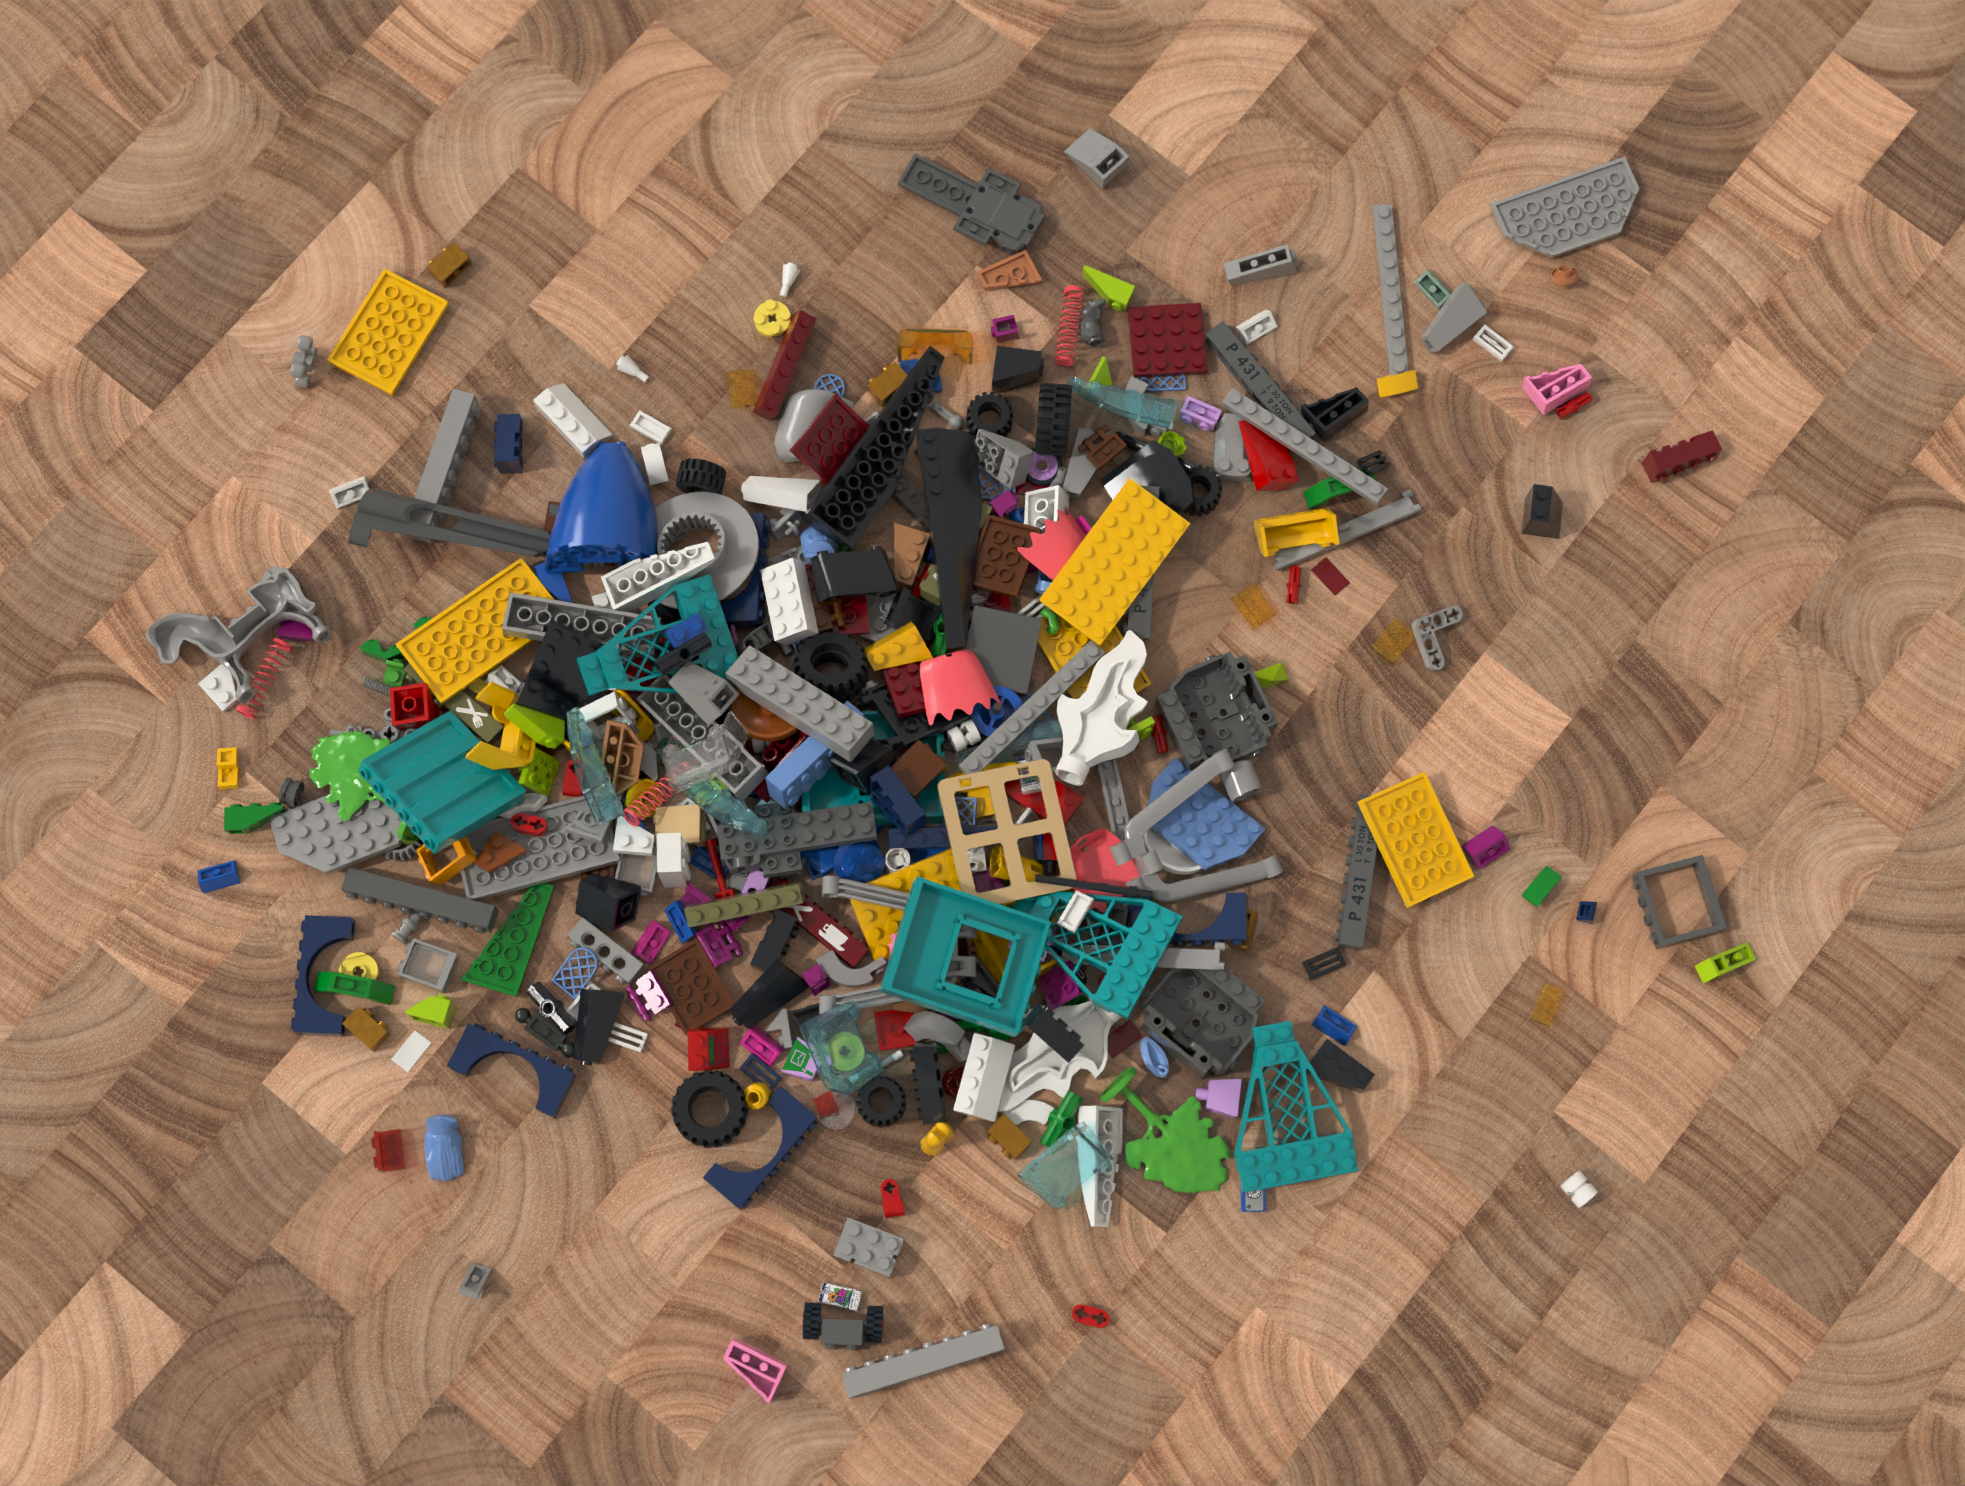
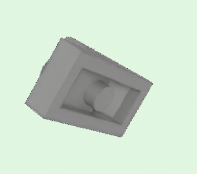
[766,1008,793,1051]
[458,1263,492,1300]

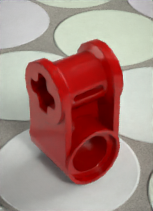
[562,759,586,797]
[881,1179,905,1219]

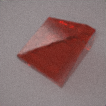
[813,1090,839,1118]

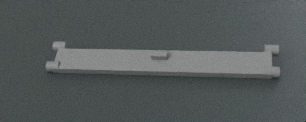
[1273,489,1421,571]
[1058,937,1225,970]

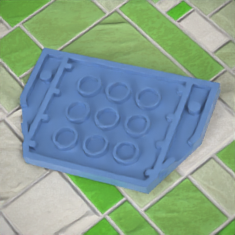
[1147,758,1266,870]

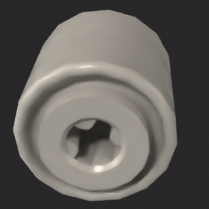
[1219,760,1263,803]

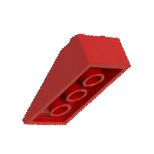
[1238,420,1299,491]
[1004,762,1084,826]

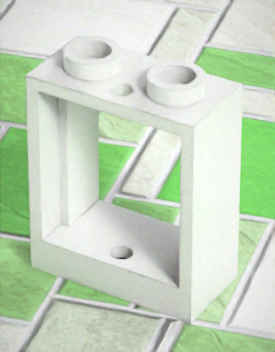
[574,692,637,743]

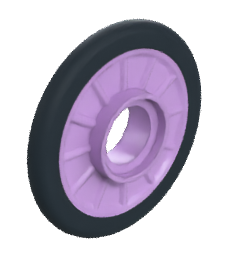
[1026,448,1062,486]

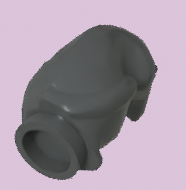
[1080,299,1106,348]

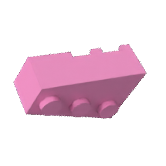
[1522,364,1592,415]
[723,1338,789,1404]

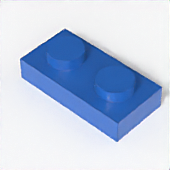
[664,612,708,648]
[664,899,698,944]

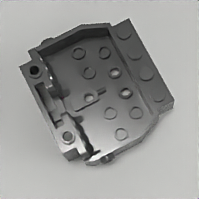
[1155,651,1278,770]
[1140,967,1265,1080]

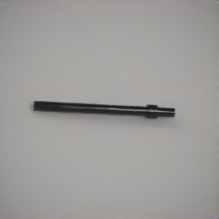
[1035,874,1153,899]

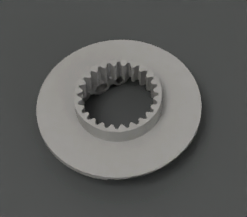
[655,492,759,609]

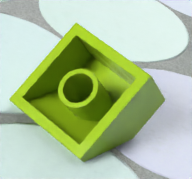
[405,994,456,1029]

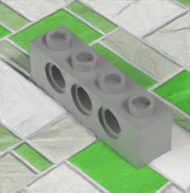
[567,917,645,985]

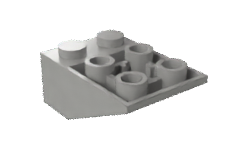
[1064,128,1130,189]
[974,429,1034,489]
[668,661,739,725]

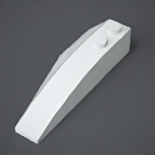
[601,542,716,612]
[1078,1106,1123,1227]

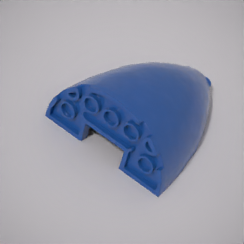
[545,441,659,572]

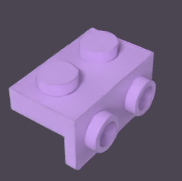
[1179,396,1222,432]

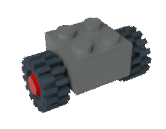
[802,1302,884,1351]

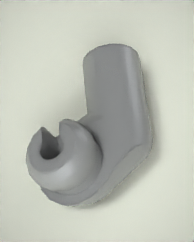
[1049,467,1067,488]

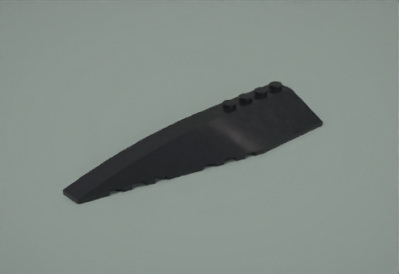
[801,345,945,549]
[916,428,982,649]

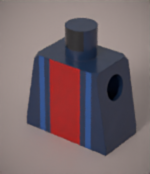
[1031,830,1069,875]

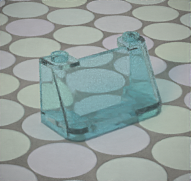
[800,1001,883,1095]
[1017,1121,1114,1210]

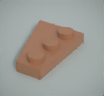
[976,250,1042,290]

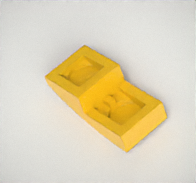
[1377,370,1418,397]
[217,747,239,790]

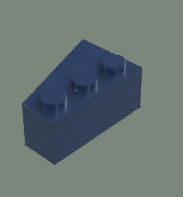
[494,414,523,474]
[870,765,926,837]

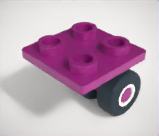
[1040,960,1087,1011]

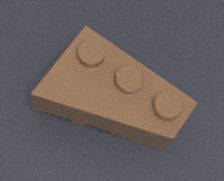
[894,523,930,592]

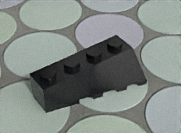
[909,1041,947,1125]

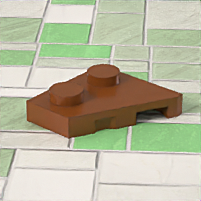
[473,831,527,874]

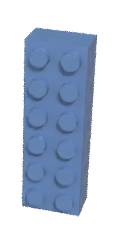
[765,701,865,809]

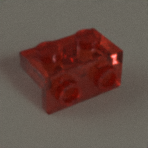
[371,1129,405,1173]

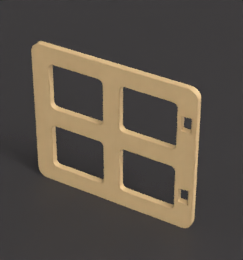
[938,759,1077,904]

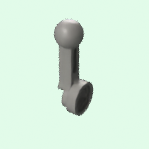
[926,391,964,430]

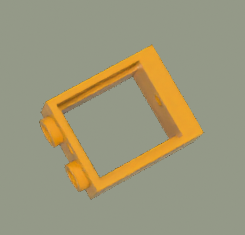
[416,836,476,885]

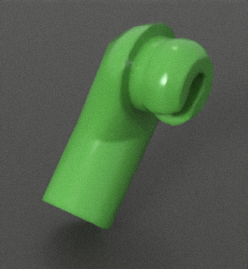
[1040,607,1060,635]

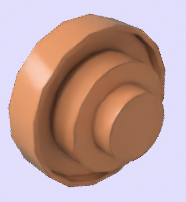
[1551,265,1578,288]

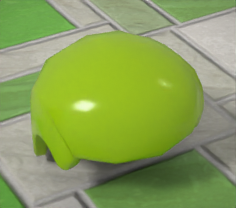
[1158,431,1187,457]

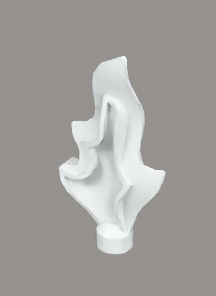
[1055,630,1148,786]
[998,1001,1122,1112]

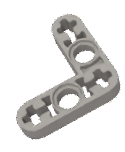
[1412,606,1463,671]

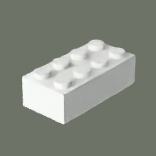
[760,558,818,645]
[657,833,691,888]

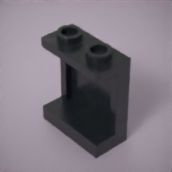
[884,587,941,642]

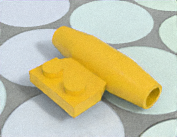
[945,762,1020,820]

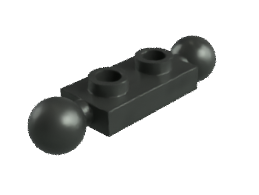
[515,1008,575,1058]

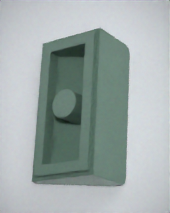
[1414,269,1452,309]

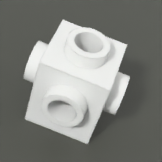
[967,847,987,873]

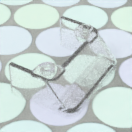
[662,711,749,792]

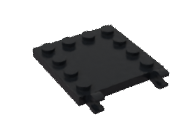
[527,620,622,729]
[857,681,971,752]

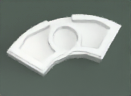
[499,793,548,819]
[1001,1100,1055,1126]

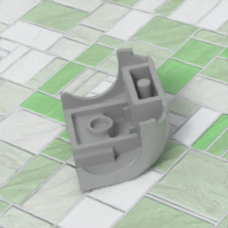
[774,389,854,463]

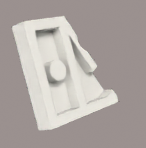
[198,664,238,713]
[613,815,655,856]

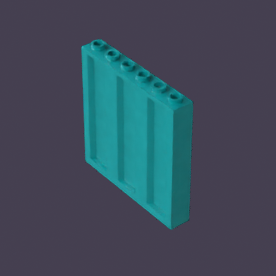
[358,710,526,854]

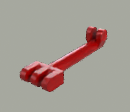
[705,838,736,899]

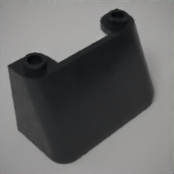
[811,546,899,603]

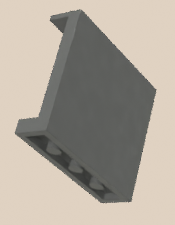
[962,605,1042,695]

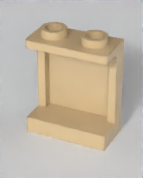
[653,804,706,847]

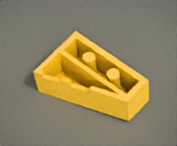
[865,622,933,671]

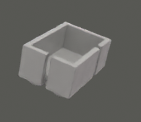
[833,1218,904,1278]

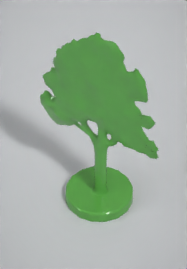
[309,731,420,844]
[1099,1065,1230,1193]

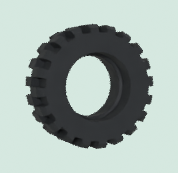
[1035,383,1072,456]
[794,632,868,704]
[671,1070,748,1148]

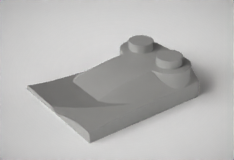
[1213,413,1251,482]

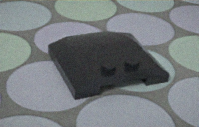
[1101,440,1196,515]

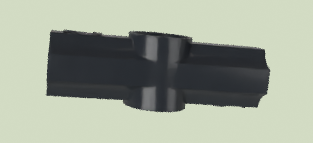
[654,632,712,676]
[527,981,577,1035]

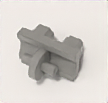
[770,508,802,541]

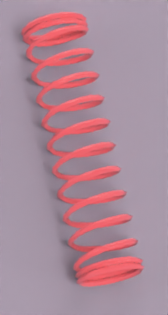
[1054,285,1084,366]
[236,638,292,719]
[623,762,695,827]

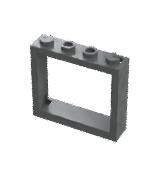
[1632,855,1727,949]

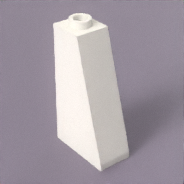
[741,476,820,512]

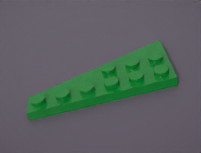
[460,883,555,998]

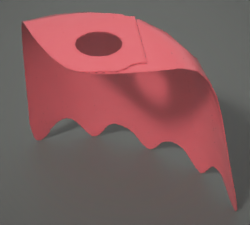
[1017,506,1086,580]
[920,649,1001,725]
[1070,828,1139,919]

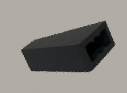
[729,959,809,1029]
[573,988,625,1065]

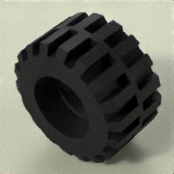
[966,392,1013,439]
[676,459,727,495]
[1183,465,1223,516]
[856,1075,906,1128]

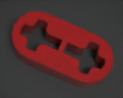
[510,813,548,837]
[1072,1304,1109,1328]

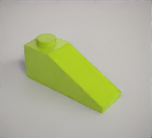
[1082,265,1135,312]
[504,703,565,749]
[1695,942,1756,984]

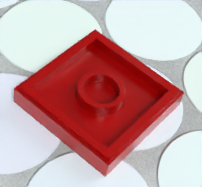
[874,1009,918,1052]

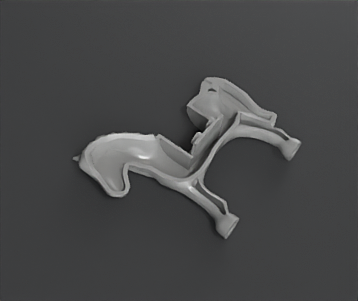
[146,567,332,704]

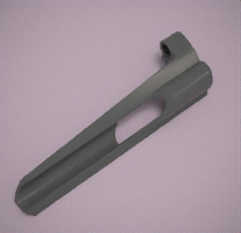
[348,488,550,557]

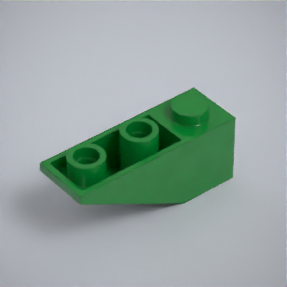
[224,802,287,834]

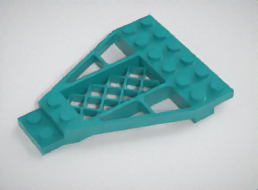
[576,574,738,695]
[1012,892,1183,1019]
[1233,1021,1358,1193]

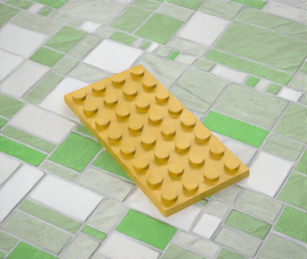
[1038,478,1190,646]
[396,558,554,705]

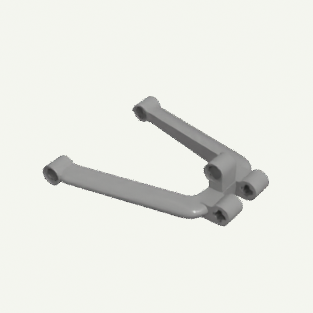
[1109,748,1283,902]
[819,876,977,1015]

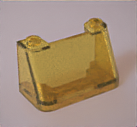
[898,325,973,364]

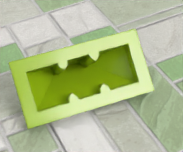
[1085,356,1113,395]
[1254,662,1289,690]

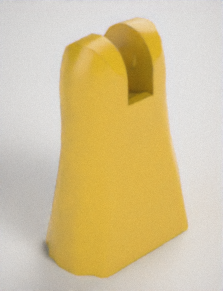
[990,845,1043,882]
[920,1122,955,1156]

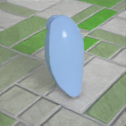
[1140,1037,1169,1078]

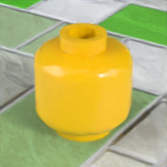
[743,1082,771,1110]

